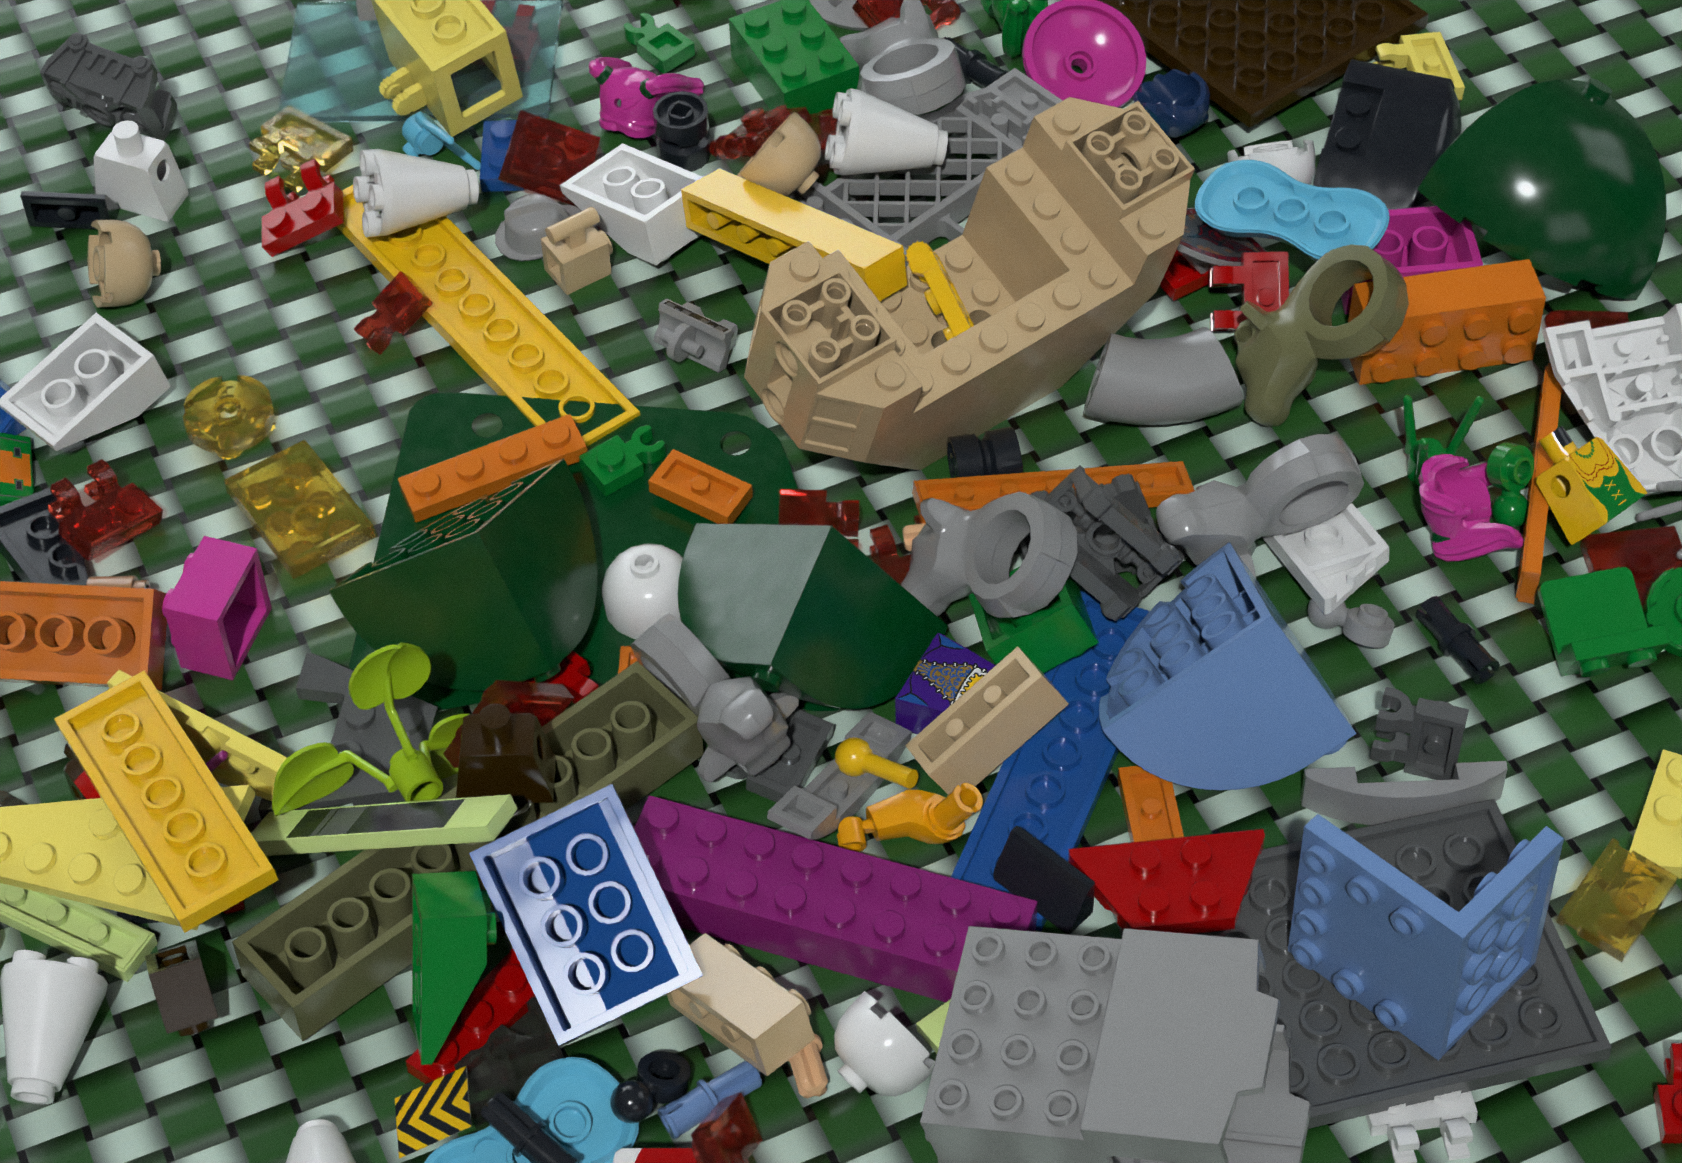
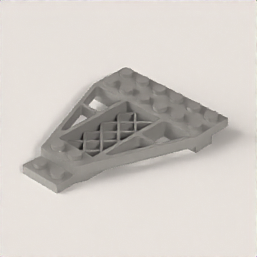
[740,68,1063,266]

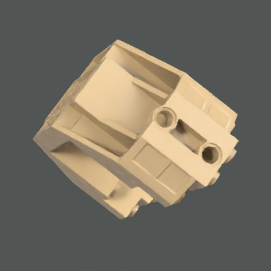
[744,97,1195,470]

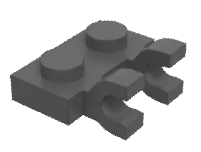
[1370,687,1469,780]
[723,708,834,803]

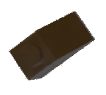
[145,940,218,1036]

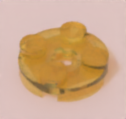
[183,375,277,460]

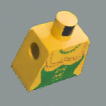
[1536,426,1648,545]

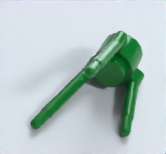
[1403,395,1484,485]

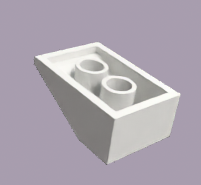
[560,143,703,265]
[0,313,171,451]

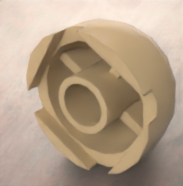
[737,112,821,196]
[87,220,161,308]

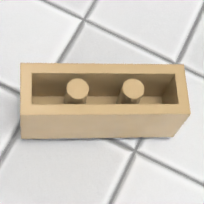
[905,646,1069,795]
[667,933,815,1076]

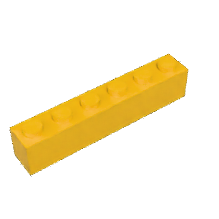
[681,168,908,301]

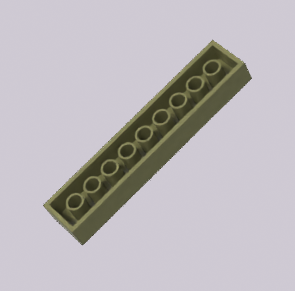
[232,661,704,1041]

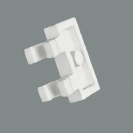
[1366,1091,1478,1163]

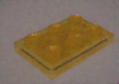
[224,439,375,579]

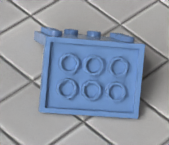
[1288,814,1564,1061]

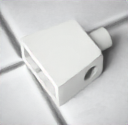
[94,121,189,222]

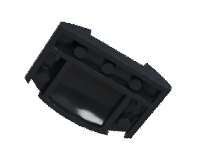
[1313,59,1462,210]

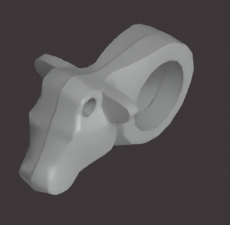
[839,0,966,115]
[1156,434,1364,578]
[901,492,1078,618]
[630,613,799,782]

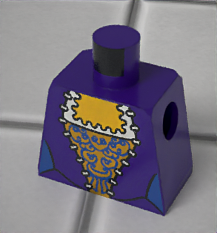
[895,633,996,734]

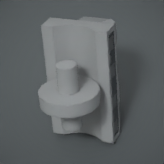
[653,299,738,373]

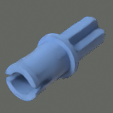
[657,1061,762,1140]

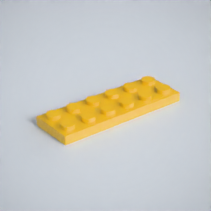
[54,670,278,933]

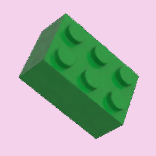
[729,0,860,124]

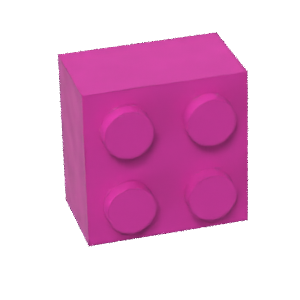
[162,536,272,680]

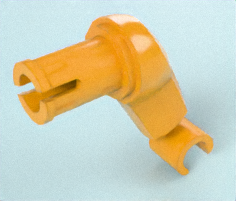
[837,783,983,852]

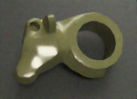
[1234,244,1409,427]

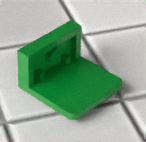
[1538,567,1670,677]

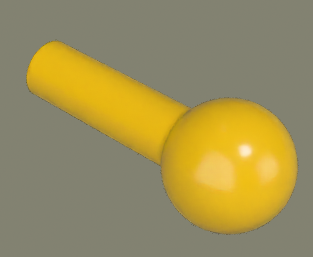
[835,737,918,789]

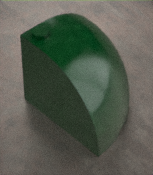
[1417,78,1667,300]
[329,459,597,691]
[677,523,948,709]

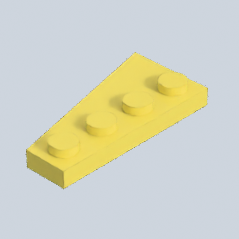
[107,670,287,801]

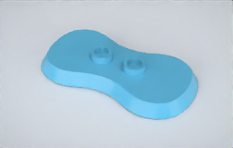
[1195,160,1389,262]
[424,1057,639,1163]

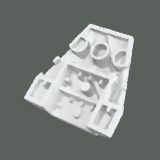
[1542,303,1682,497]

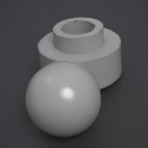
[1308,599,1395,648]

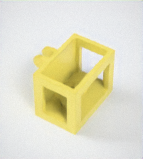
[371,0,523,137]

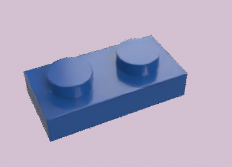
[480,120,527,192]

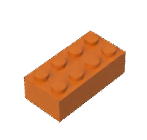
[1348,259,1546,385]
[0,581,167,690]

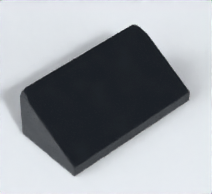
[20,191,119,229]
[993,826,1095,934]

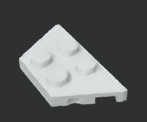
[1262,503,1389,615]

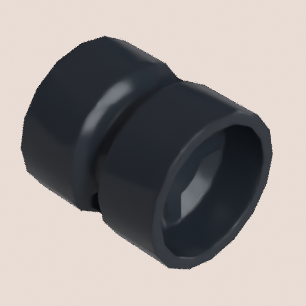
[653,91,711,172]
[946,427,1023,478]

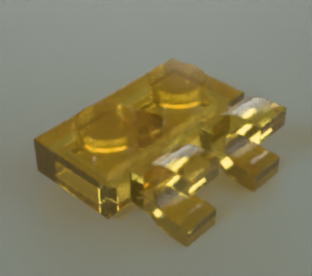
[249,105,353,193]

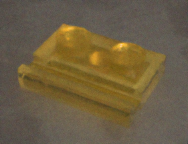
[1557,838,1678,962]

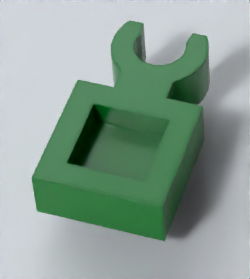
[624,12,695,74]
[579,425,666,497]

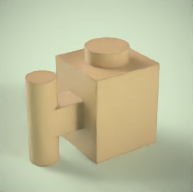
[541,206,613,295]

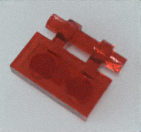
[709,105,813,160]

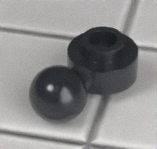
[610,1051,691,1124]

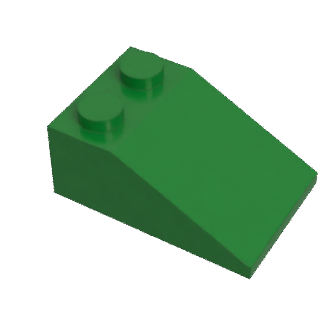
[412,871,497,1065]

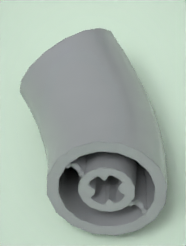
[1083,327,1243,425]

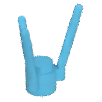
[402,111,481,170]

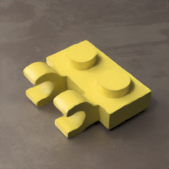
[1373,32,1465,100]

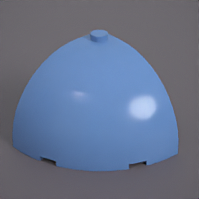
[1099,542,1356,790]

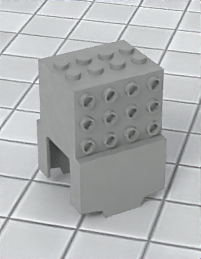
[920,926,1312,1163]

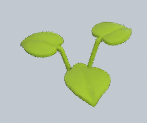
[272,642,469,816]

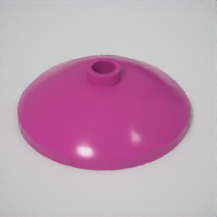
[1022,0,1146,108]

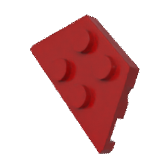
[1068,829,1265,934]

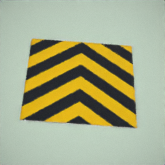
[395,1066,472,1159]

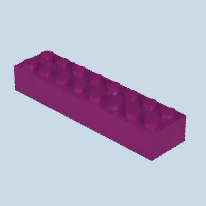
[634,795,1038,1002]

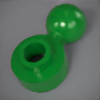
[1487,442,1534,528]

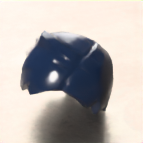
[1133,69,1211,138]

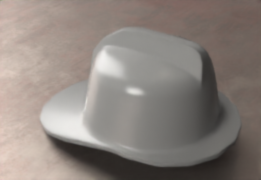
[495,193,598,261]

